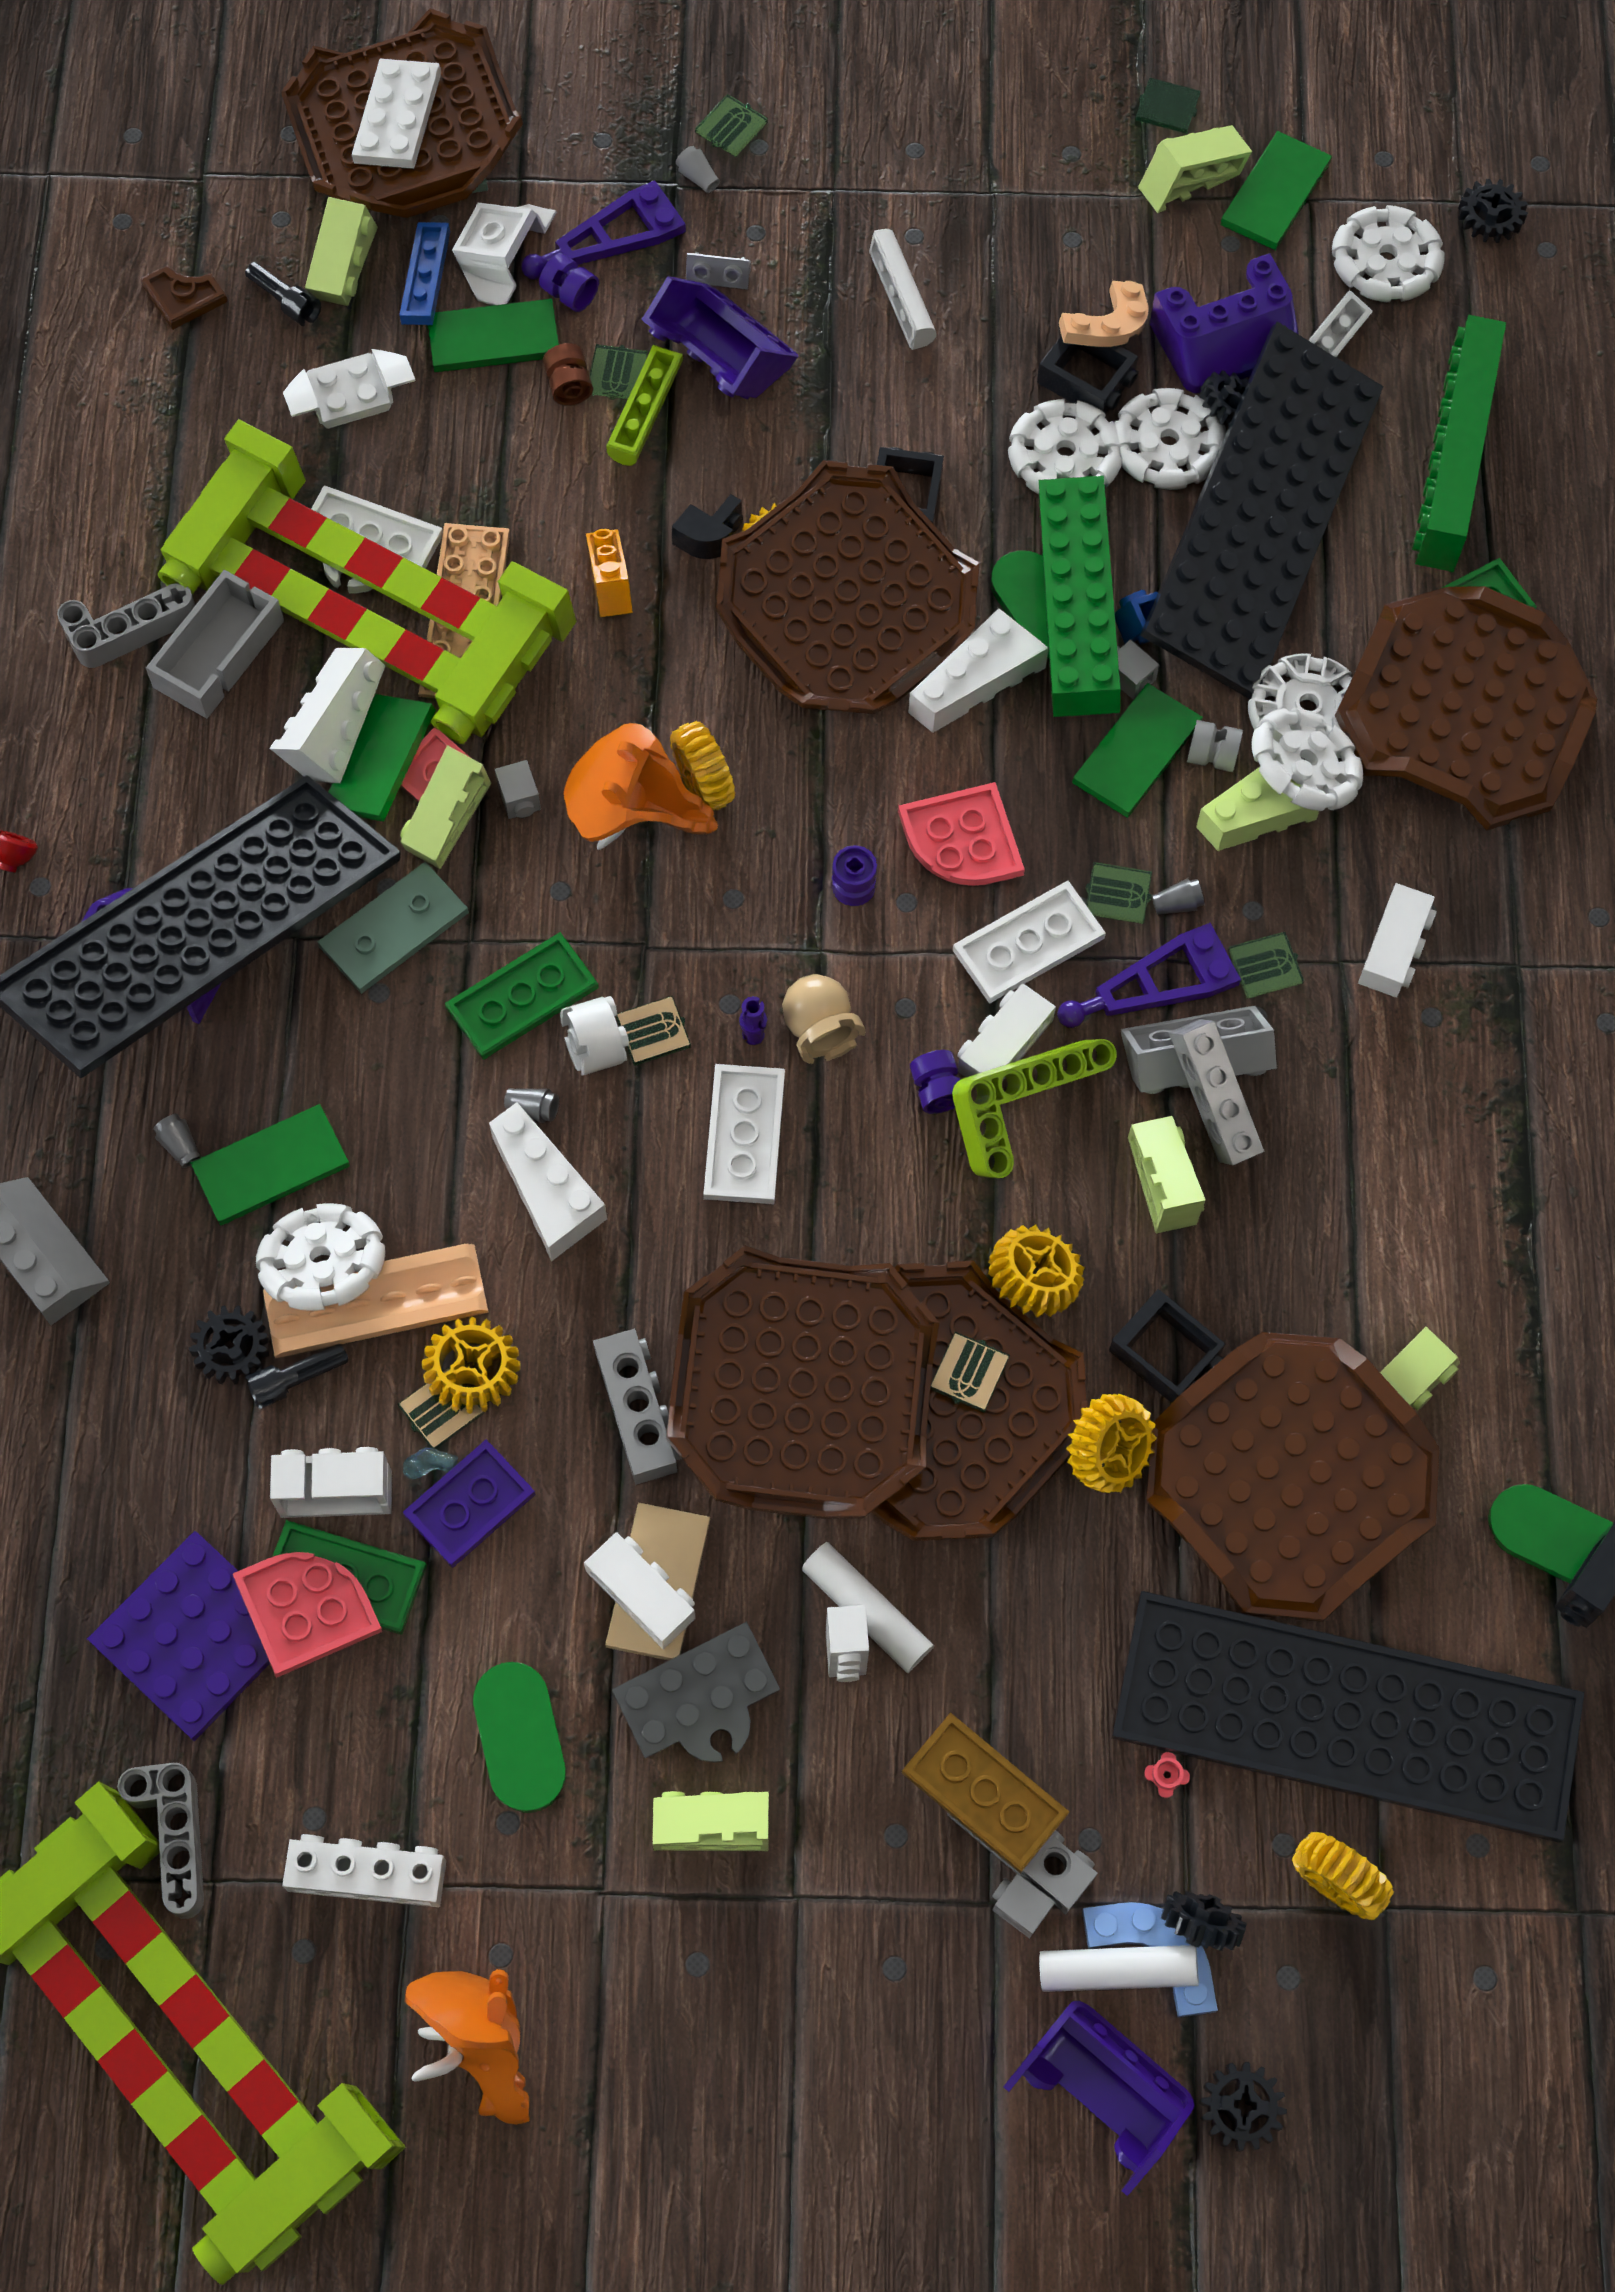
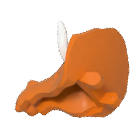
[563,723,718,850]
[405,1969,530,2125]

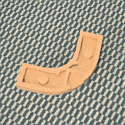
[1059,281,1148,347]

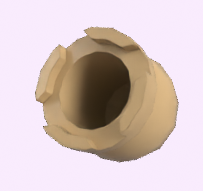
[782,974,866,1064]

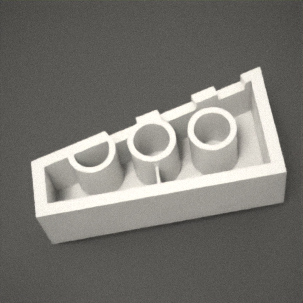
[908,609,1049,733]
[269,648,385,783]
[489,1102,607,1262]

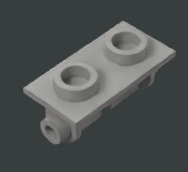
[686,252,751,289]

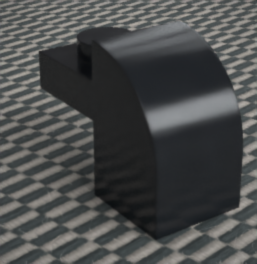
[672,494,743,559]

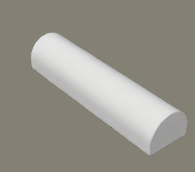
[869,229,937,350]
[1309,290,1373,357]
[802,1542,934,1673]
[1039,1945,1199,1992]

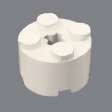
[560,996,629,1076]

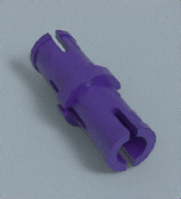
[739,996,767,1045]

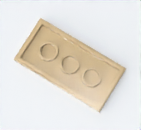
[605,1502,710,1661]

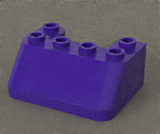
[1149,253,1299,393]
[641,276,798,399]

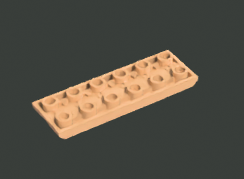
[418,523,510,698]
[263,1244,489,1359]

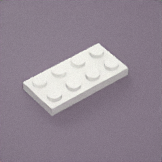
[352,59,442,169]
[953,881,1106,1004]
[704,1064,785,1204]

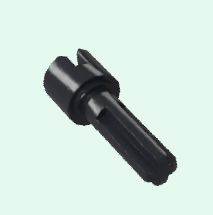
[245,262,322,326]
[245,1344,348,1409]

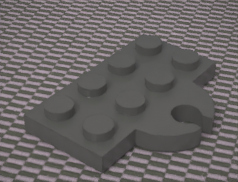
[612,1622,780,1763]

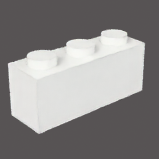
[1358,883,1437,998]
[957,983,1056,1081]
[584,1532,696,1650]
[826,1605,869,1682]

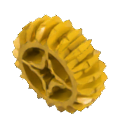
[670,721,735,811]
[988,1224,1085,1318]
[422,1316,521,1414]
[1066,1394,1157,1493]
[1292,1832,1394,1920]

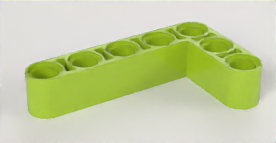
[952,1039,1117,1178]

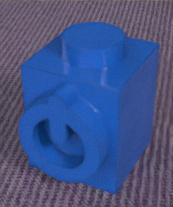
[1115,590,1158,645]

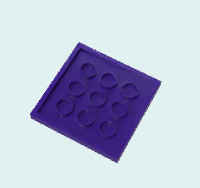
[87,1531,270,1742]

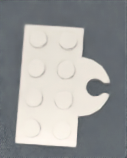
[311,485,443,594]

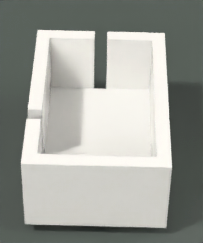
[270,1447,392,1518]

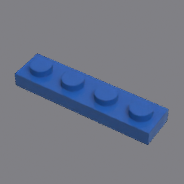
[399,222,450,325]

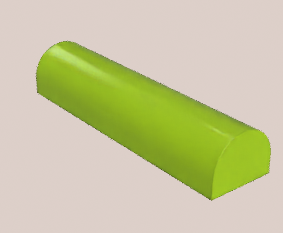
[606,345,683,466]

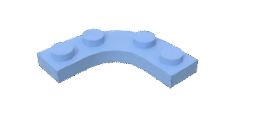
[1082,1902,1218,2017]

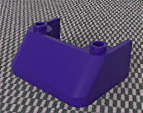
[1003,2001,1195,2196]

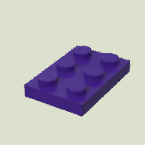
[403,1439,536,1568]

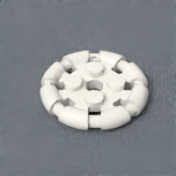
[1332,205,1445,302]
[1114,388,1226,490]
[1008,399,1122,494]
[1248,653,1352,761]
[1252,708,1363,811]
[256,1203,385,1311]

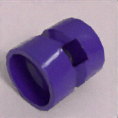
[539,253,599,312]
[832,845,877,906]
[910,1050,961,1114]

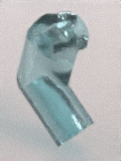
[402,1447,458,1480]

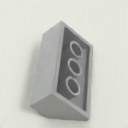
[1121,1006,1277,1094]
[0,1177,110,1325]

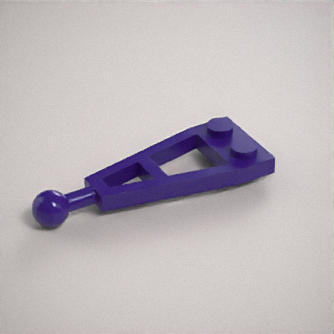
[521,180,686,280]
[1057,923,1241,1028]

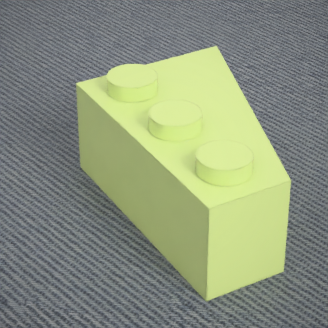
[1138,125,1252,213]
[305,197,378,306]
[400,745,491,869]
[1196,766,1319,851]
[1128,1116,1205,1234]
[1380,1327,1460,1411]
[653,1791,769,1851]

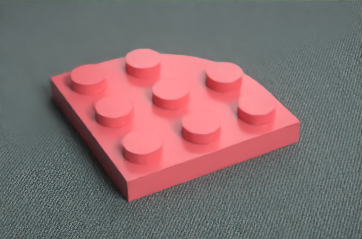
[898,782,1025,886]
[233,1552,382,1678]

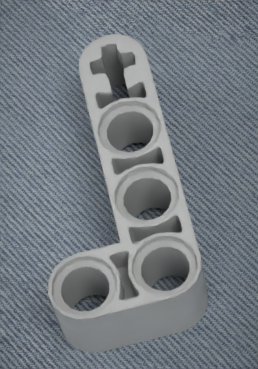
[57,583,195,668]
[117,1763,204,1919]

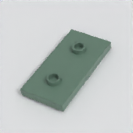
[318,862,469,994]

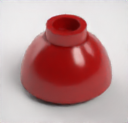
[0,830,38,873]

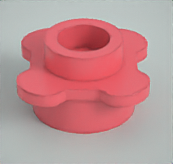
[1144,1752,1190,1798]

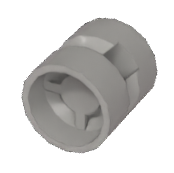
[1187,720,1243,773]

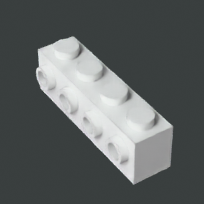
[282,1834,446,1907]

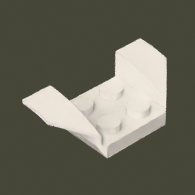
[452,203,557,305]
[283,349,415,429]

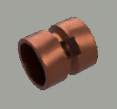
[543,343,593,405]

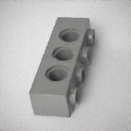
[1169,1019,1264,1165]
[593,1328,682,1485]
[947,1812,1098,1915]

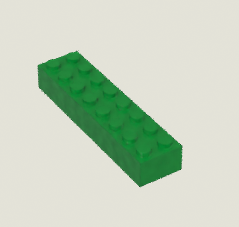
[1412,314,1506,572]
[1038,475,1121,717]

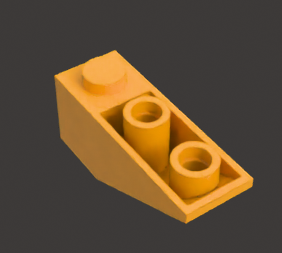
[586,529,633,617]

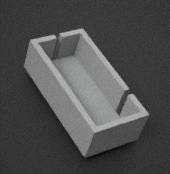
[146,570,284,719]

